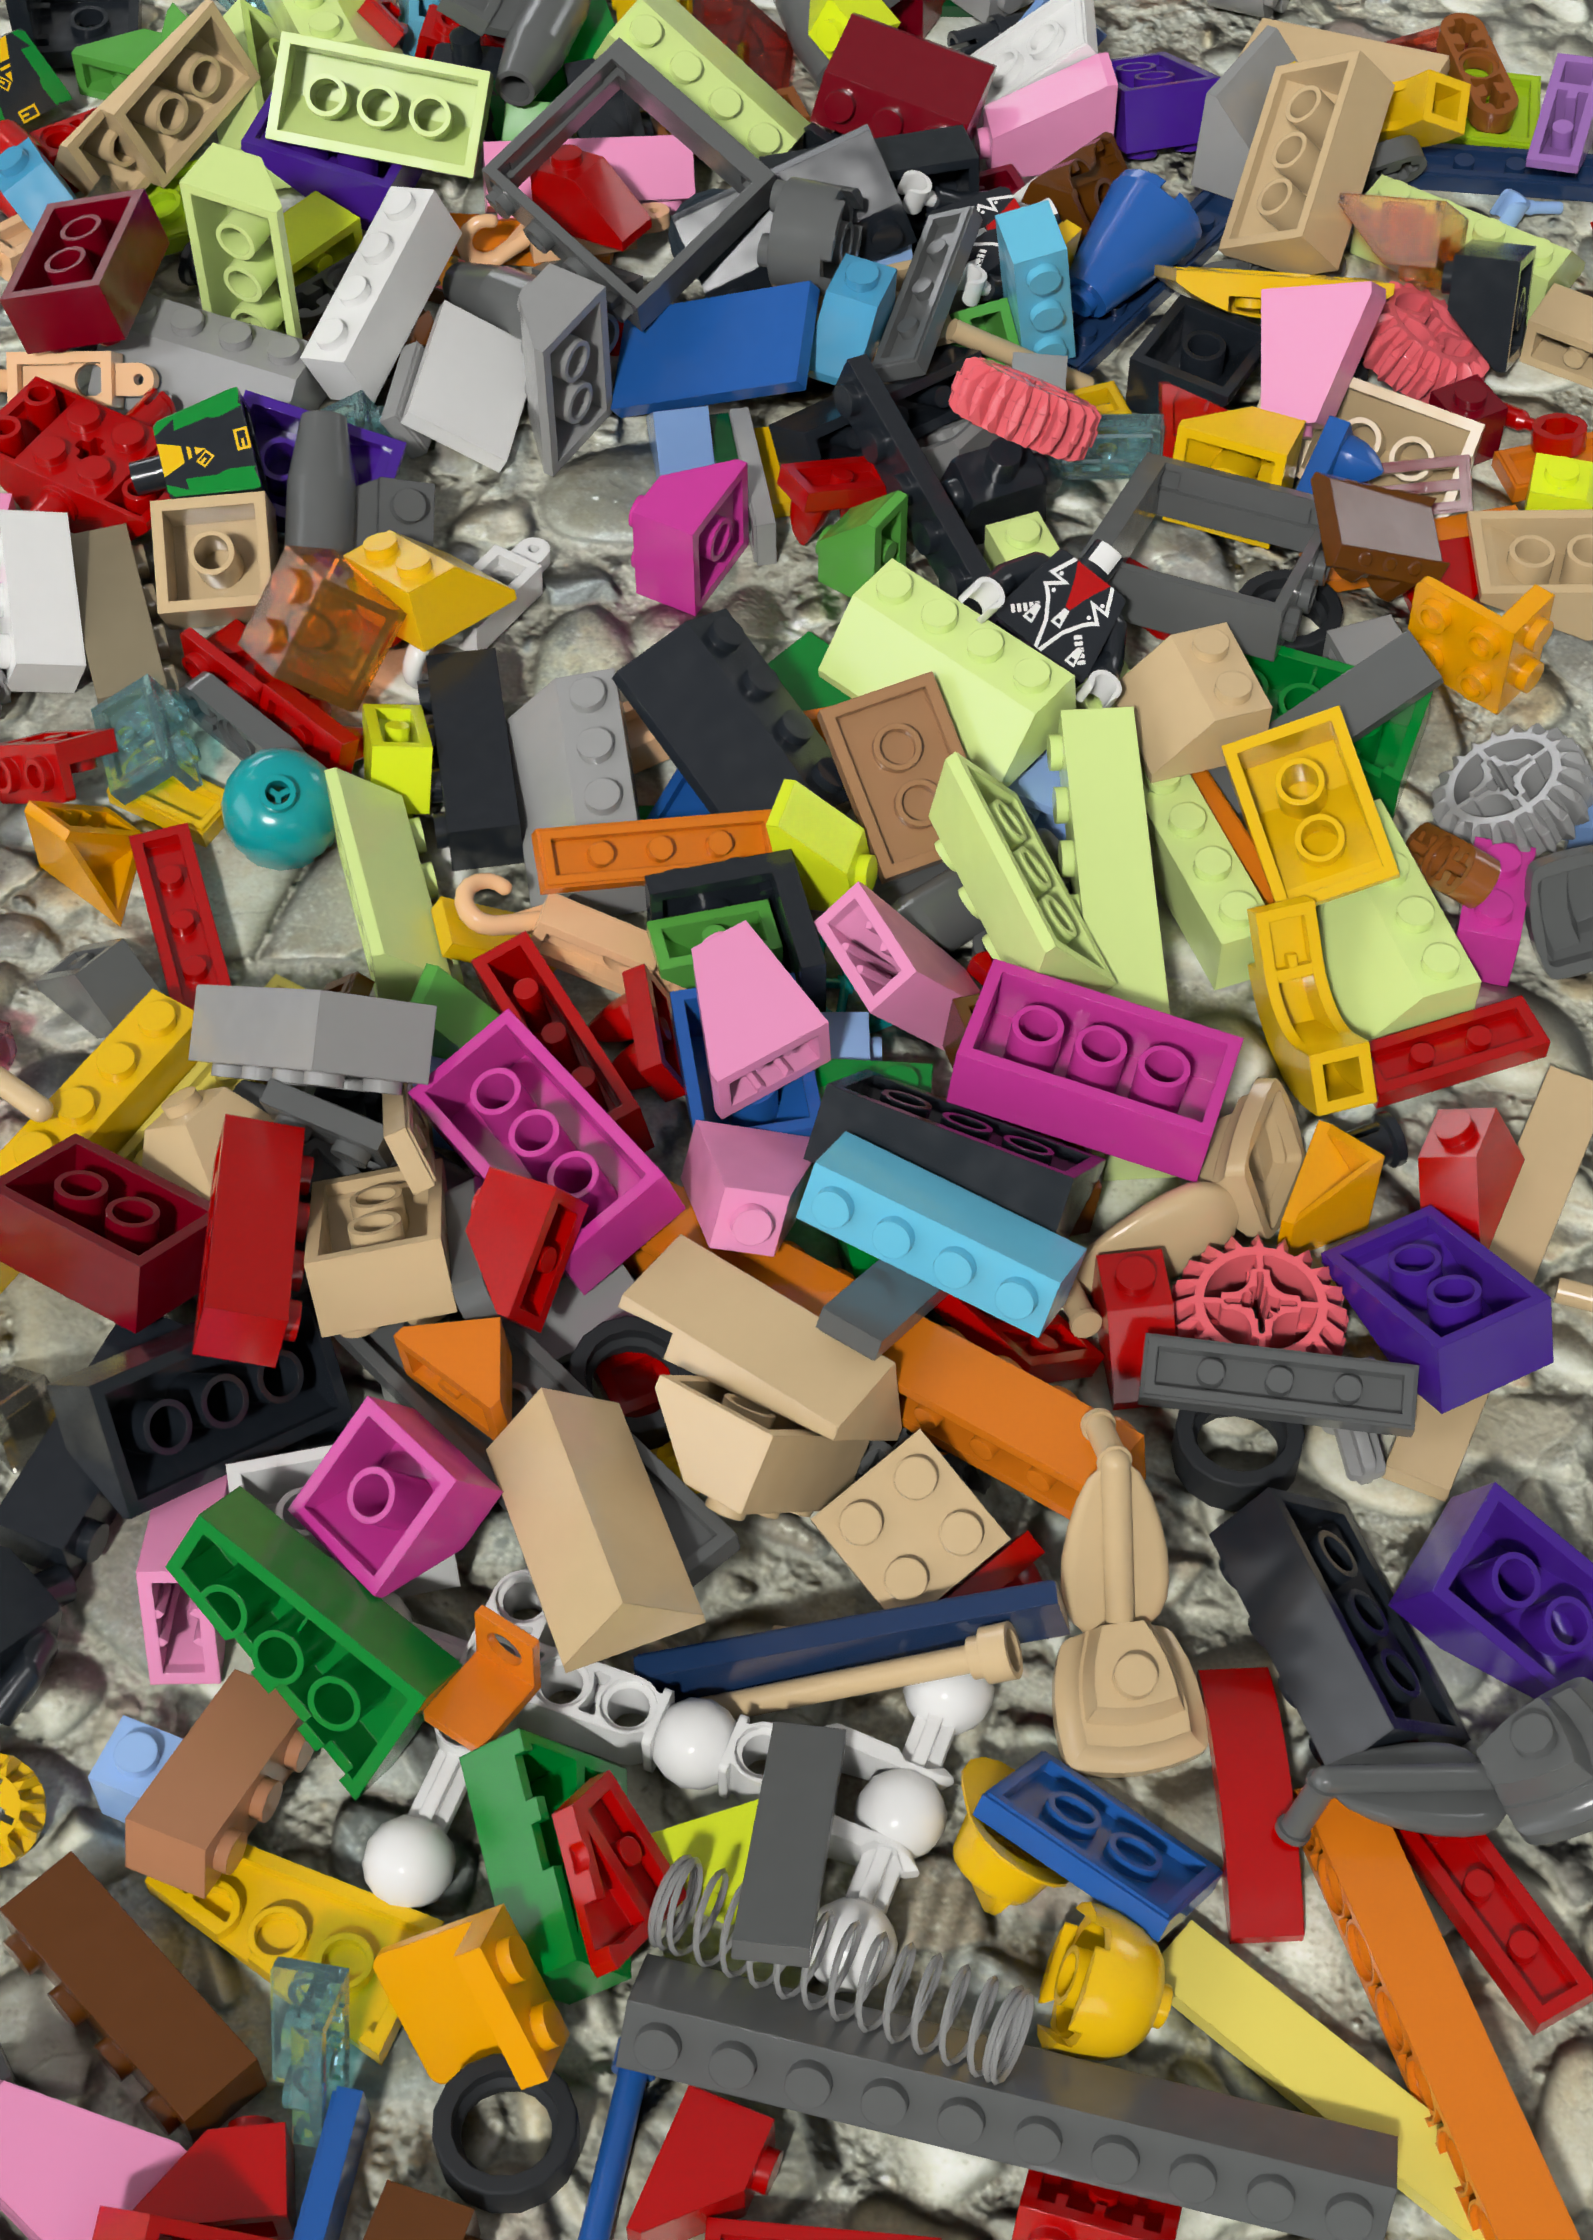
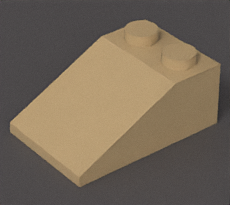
[1466,509,1593,641]
[304,1158,458,1338]

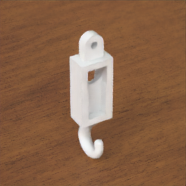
[402,537,550,689]

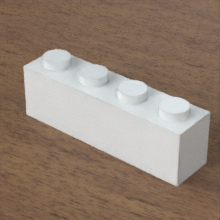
[300,186,462,404]

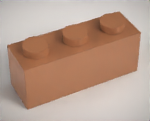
[125,1669,314,1899]

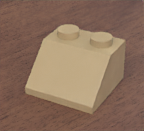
[1112,622,1273,783]

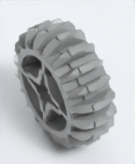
[1431,723,1593,860]

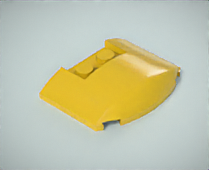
[1154,265,1395,318]

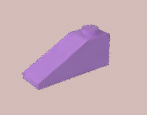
[1526,53,1593,174]

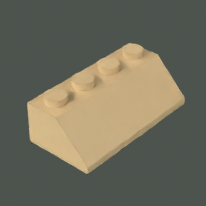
[1218,50,1395,274]

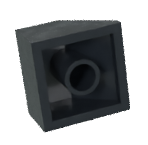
[1441,239,1537,373]
[1125,294,1261,421]

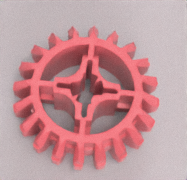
[1362,281,1490,404]
[948,357,1102,462]
[1171,1234,1349,1356]

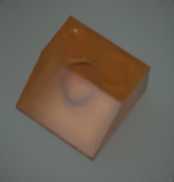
[1338,193,1469,292]
[238,545,407,712]

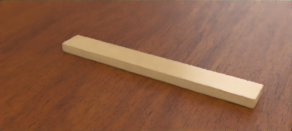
[1382,1066,1593,1502]

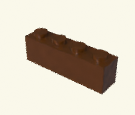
[0,1851,267,2144]

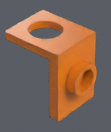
[424,1605,541,1751]

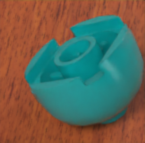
[221,747,336,871]

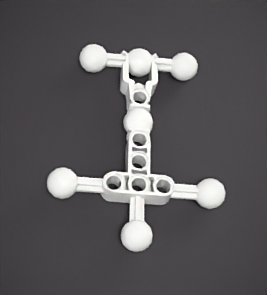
[362,1565,995,1994]

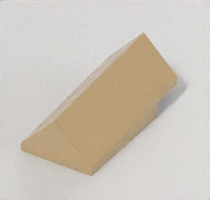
[54,0,261,197]
[1257,377,1486,519]
[618,1234,902,1441]
[486,1387,706,1673]

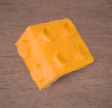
[1408,576,1555,715]
[373,1903,570,2090]

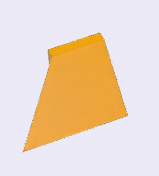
[24,800,142,927]
[1276,1120,1385,1256]

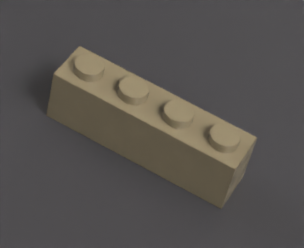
[70,523,180,737]

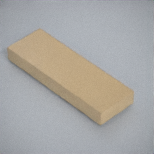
[382,1083,436,1196]

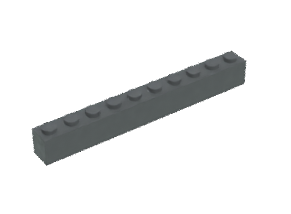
[615,1953,1398,2240]

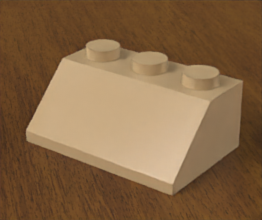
[655,1375,869,1521]

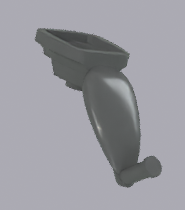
[1524,845,1593,980]
[1275,1677,1593,1847]

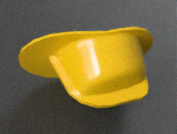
[952,1757,1069,1916]

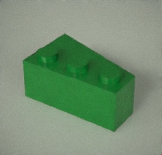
[459,1728,632,2005]

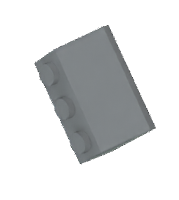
[1191,25,1298,200]
[517,263,613,477]

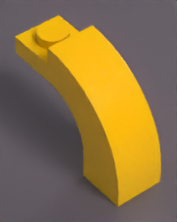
[1289,61,1471,147]
[1247,895,1377,1116]

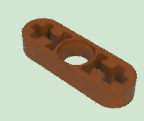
[1436,13,1519,134]
[1405,822,1501,909]

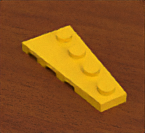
[145,1844,445,2066]

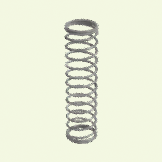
[647,1854,1034,2086]

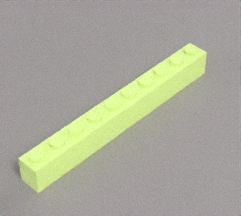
[984,511,1265,990]

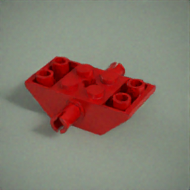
[0,376,176,541]

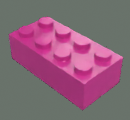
[946,959,1244,1182]
[408,1008,686,1295]

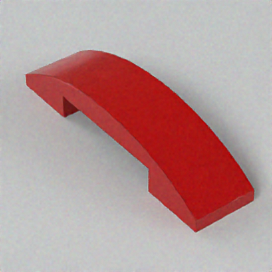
[1196,1667,1305,1944]

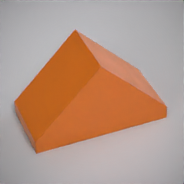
[393,1317,512,1440]

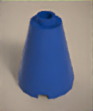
[1069,169,1202,318]

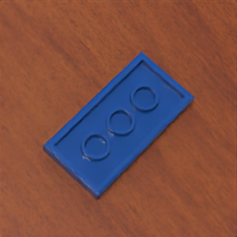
[611,280,820,418]

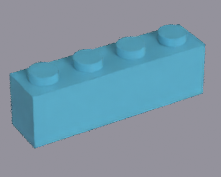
[796,1131,1087,1338]

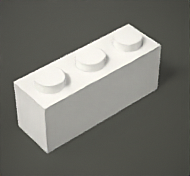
[0,509,86,693]

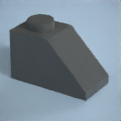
[33,938,162,1039]

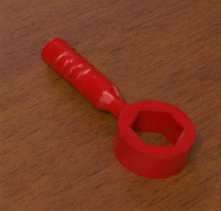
[1503,402,1588,458]

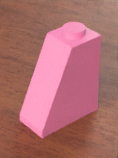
[975,52,1118,177]
[1261,281,1386,440]
[814,881,981,1051]
[691,920,831,1120]
[681,1120,814,1257]
[136,1475,229,1685]
[0,2080,187,2240]

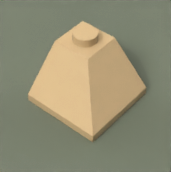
[142,1086,305,1201]

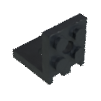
[5,0,142,69]
[645,849,826,1012]

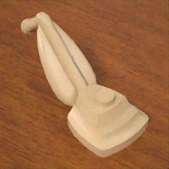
[1063,1077,1305,1338]
[1052,1408,1209,1778]

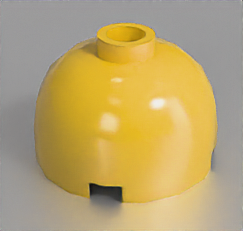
[1037,1902,1173,2062]

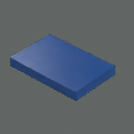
[972,1751,1223,1942]

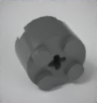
[757,177,863,297]

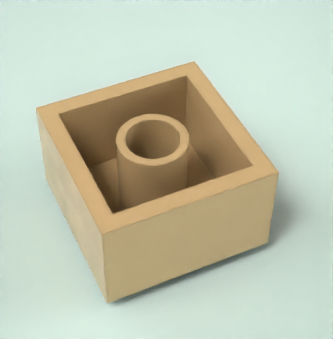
[150,491,284,630]
[811,1429,1010,1610]

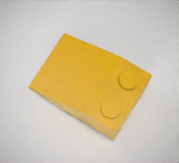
[1221,705,1400,906]

